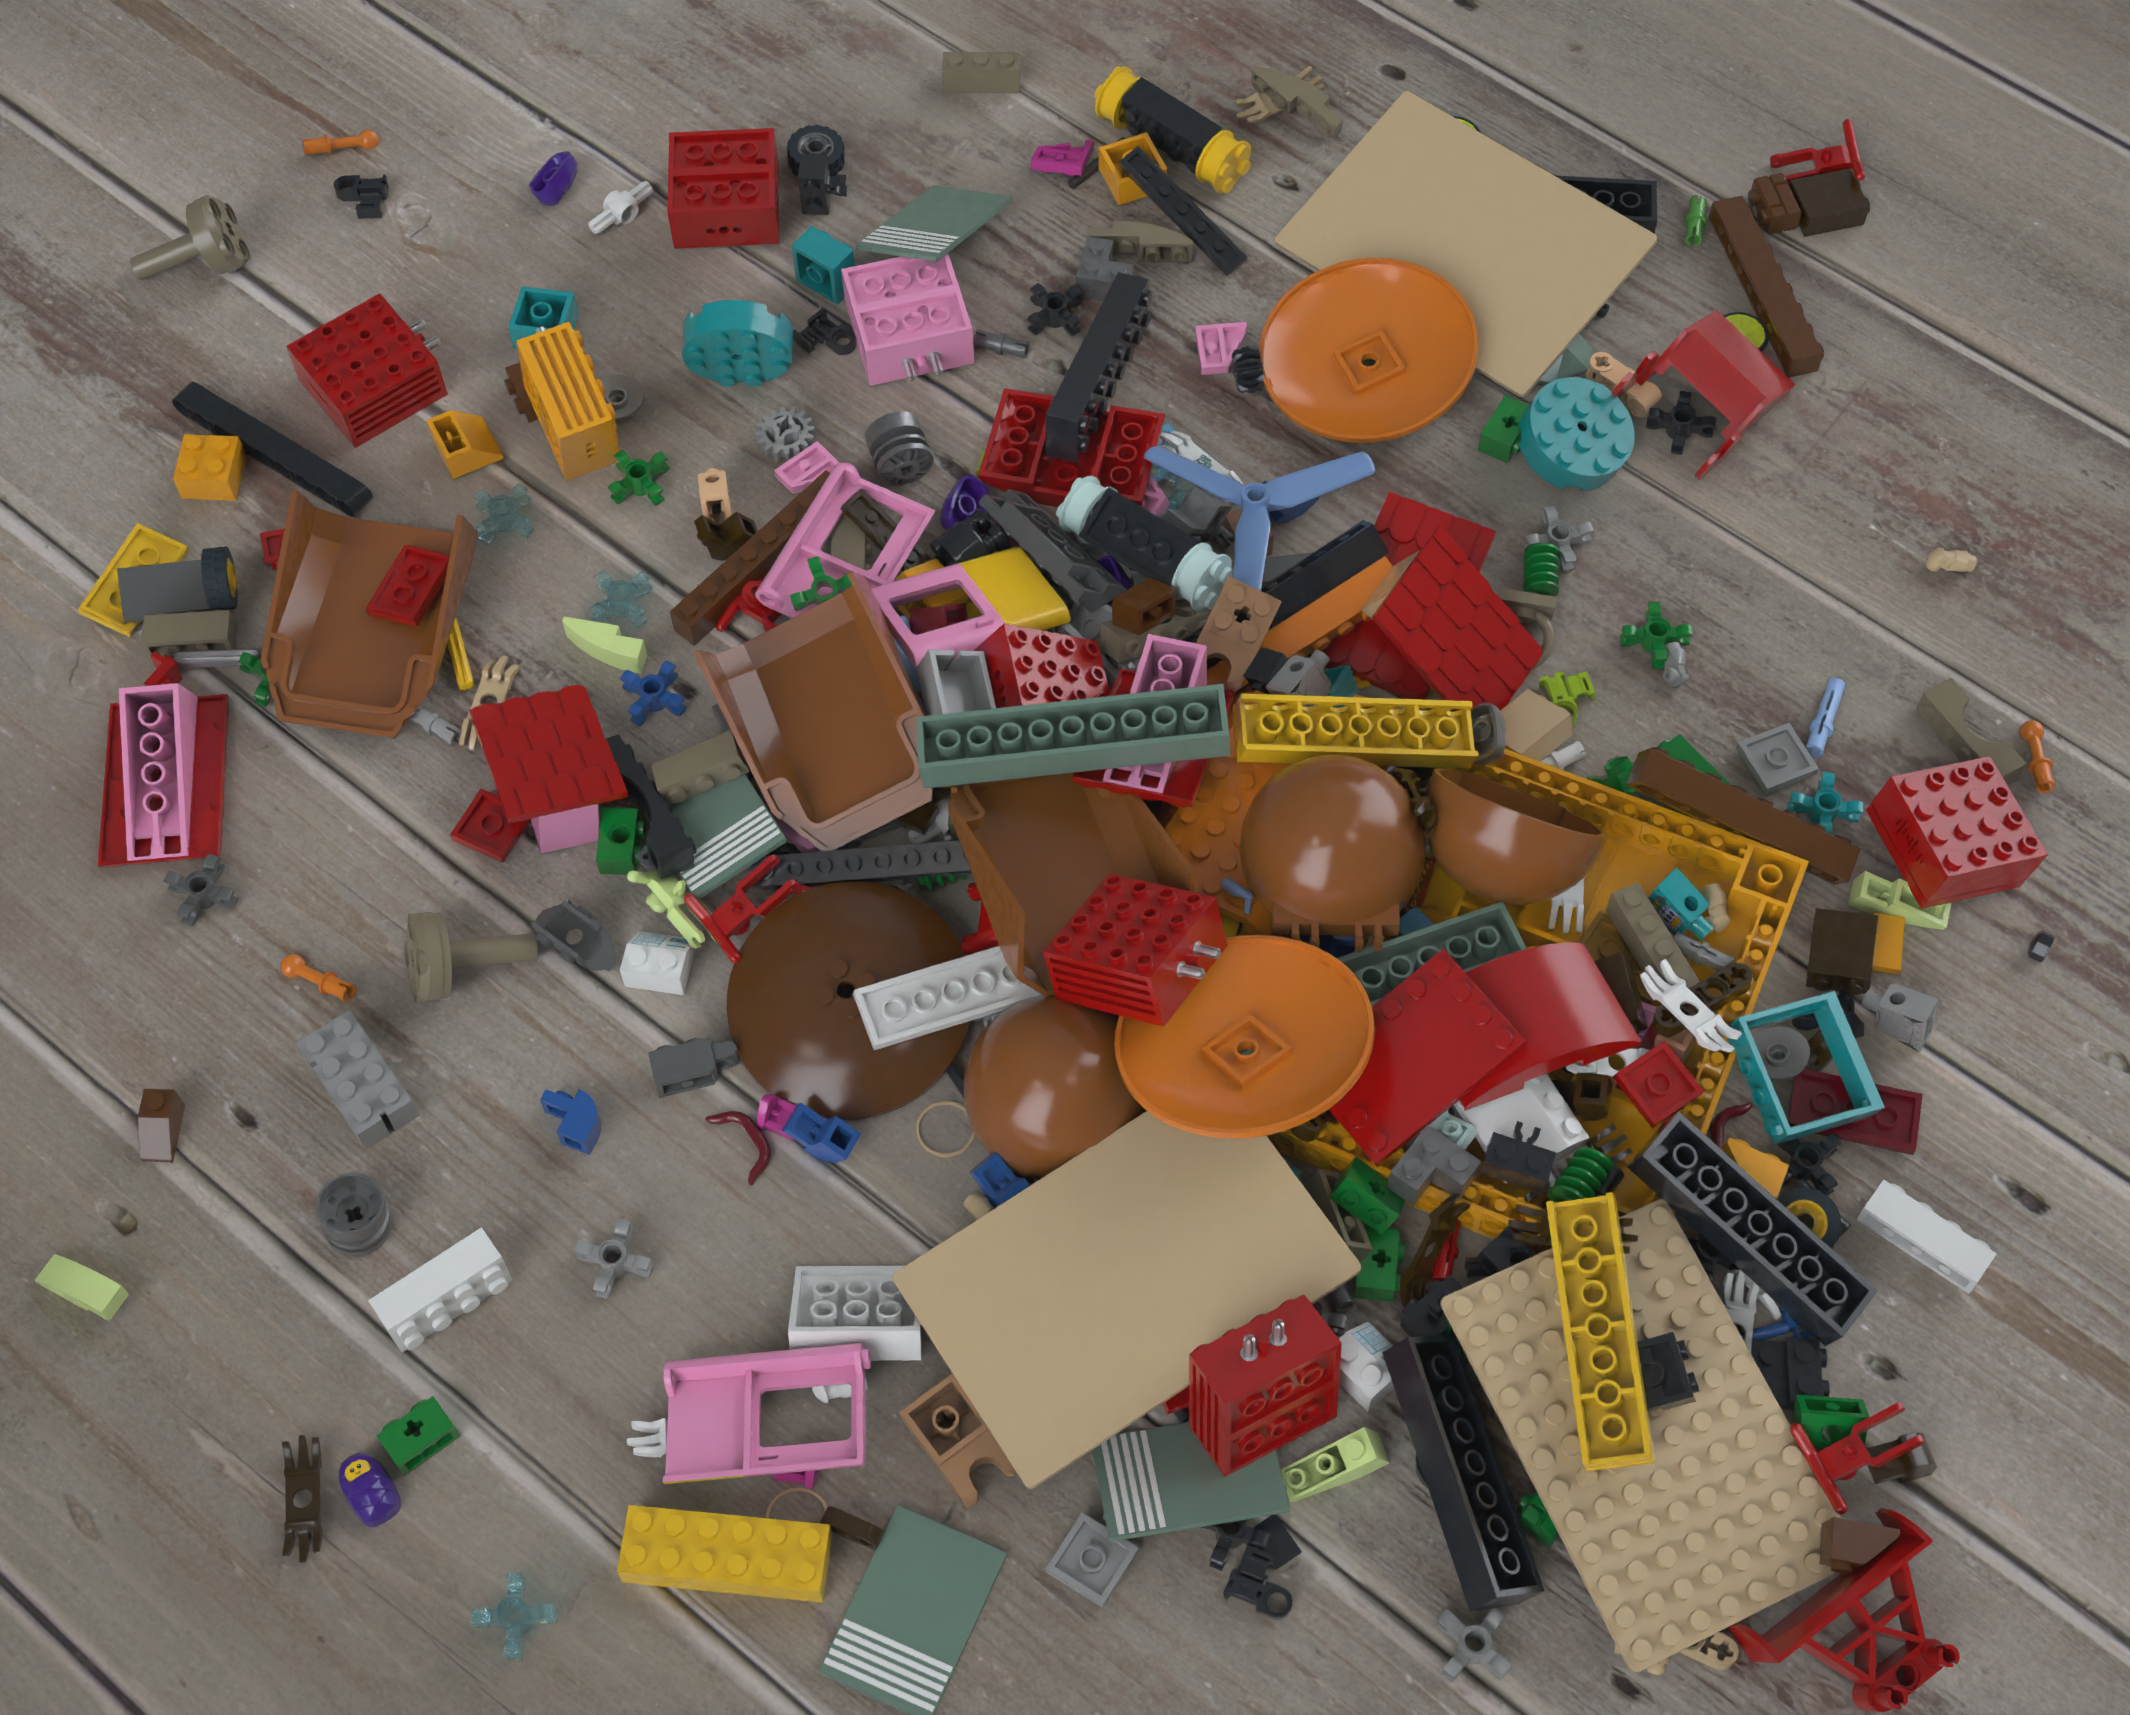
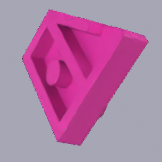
[1031,140,1094,176]

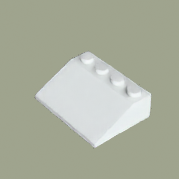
[1454,1074,1589,1183]
[788,1266,923,1361]

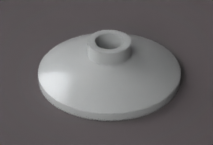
[601,374,644,420]
[1753,1026,1810,1080]

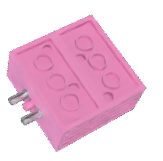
[841,253,975,386]

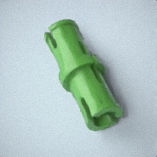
[1685,195,1707,246]

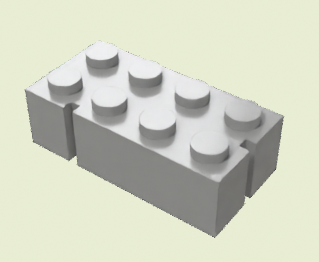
[916,649,996,716]
[295,1010,420,1150]

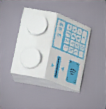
[620,931,696,995]
[1339,1322,1394,1412]

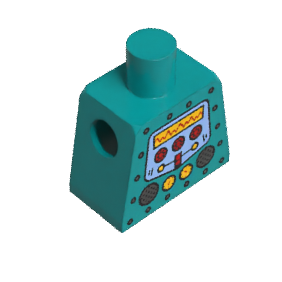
[1648,867,1714,941]

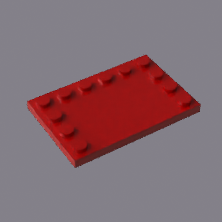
[1328,948,1527,1167]

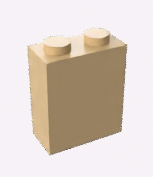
[1501,689,1573,761]

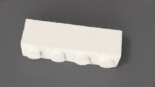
[1857,1180,1997,1294]

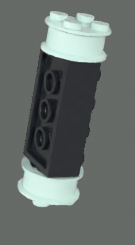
[1056,476,1233,612]

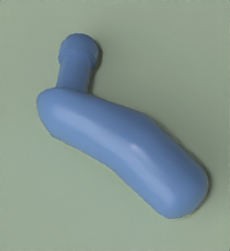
[1221,877,1254,914]

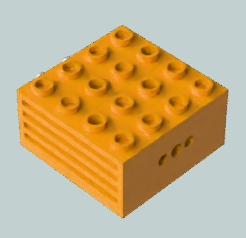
[516,322,620,481]

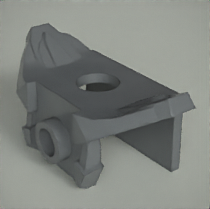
[531,898,616,971]

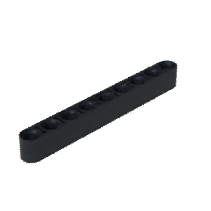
[172,381,373,517]

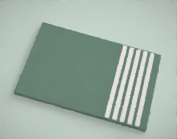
[856,185,1013,262]
[640,774,788,900]
[1092,1422,1290,1542]
[818,1505,1007,1715]

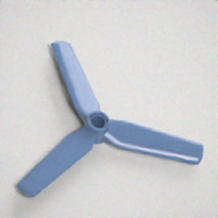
[1144,446,1375,591]

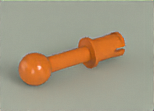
[302,129,379,156]
[2020,720,2056,794]
[280,954,357,1003]

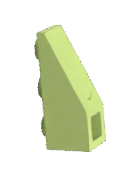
[1281,1427,1391,1502]

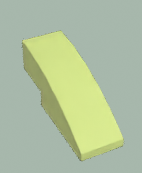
[562,617,647,674]
[1848,871,1952,930]
[35,1254,129,1321]

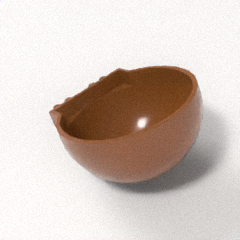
[1240,754,1426,952]
[1424,768,1607,905]
[964,995,1147,1180]

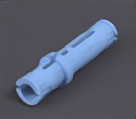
[1805,678,1846,757]

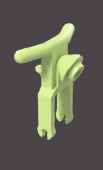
[627,870,716,949]

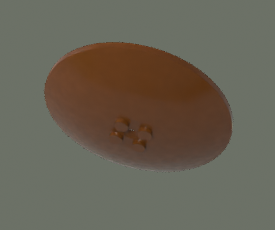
[727,881,970,1120]

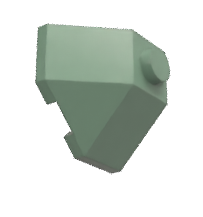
[1537,334,1593,385]

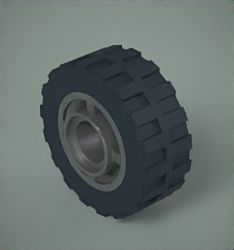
[787,125,845,177]

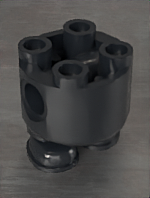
[929,508,1011,567]

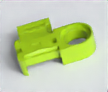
[1539,671,1595,728]

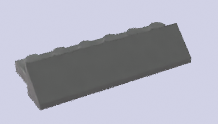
[979,489,1126,613]

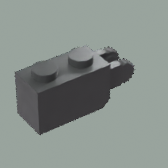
[648,1038,740,1098]

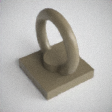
[1498,588,1557,669]

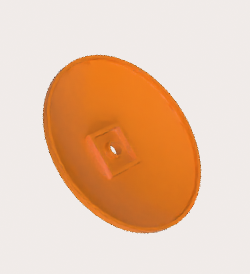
[1259,258,1478,443]
[1114,935,1374,1139]

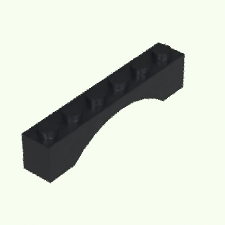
[606,734,697,879]

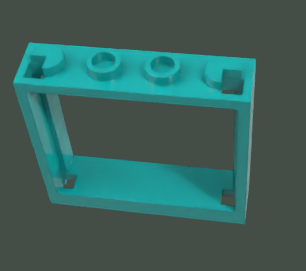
[1727,991,1885,1145]

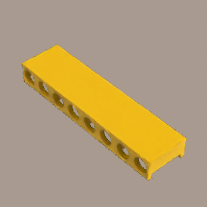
[1232,693,1478,769]
[1546,1192,1655,1471]

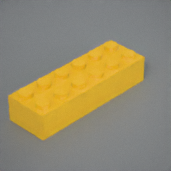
[617,1505,833,1603]

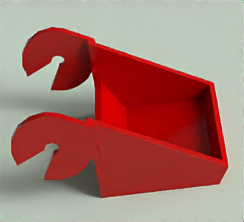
[1612,310,1795,480]

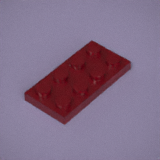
[1788,1069,1923,1155]

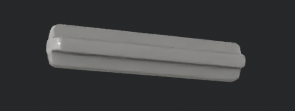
[174,648,261,668]

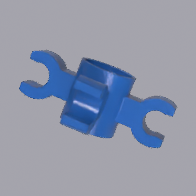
[620,660,687,726]

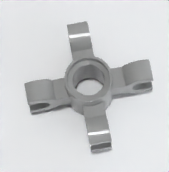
[1524,506,1594,572]
[574,1219,654,1299]
[1436,1607,1512,1683]

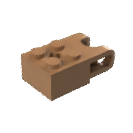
[1196,576,1282,693]
[899,1373,1017,1509]

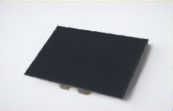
[1253,1514,1302,1570]

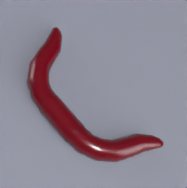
[1711,1103,1752,1148]
[705,1111,771,1186]

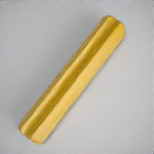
[447,617,474,691]

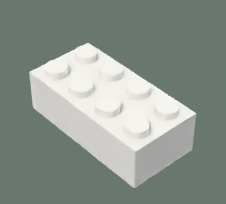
[368,1227,513,1353]

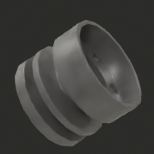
[865,411,934,485]
[316,1172,392,1257]

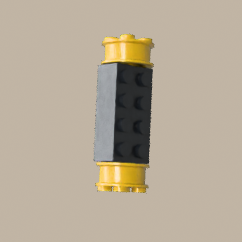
[1094,66,1251,194]

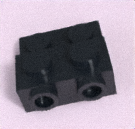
[1637,1332,1700,1412]
[1751,1337,1830,1410]

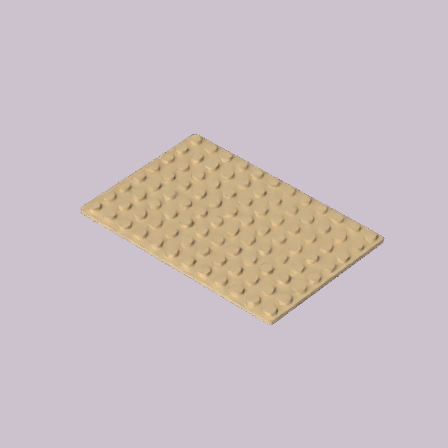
[1275,91,1657,397]
[892,1111,1361,1489]
[1440,1199,1842,1673]

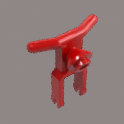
[1770,119,1866,185]
[716,576,782,632]
[684,854,799,964]
[1790,1402,1925,1515]

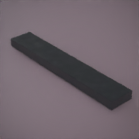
[1118,146,1247,276]

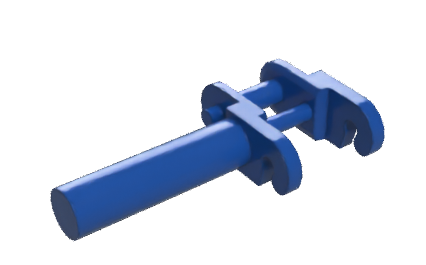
[1740,1307,1814,1341]

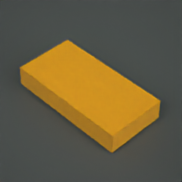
[1872,912,1905,975]

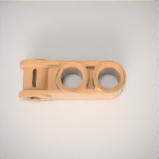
[1585,352,1662,418]

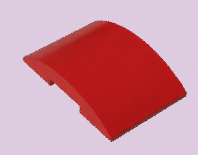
[978,388,1165,507]
[1460,942,1641,1111]

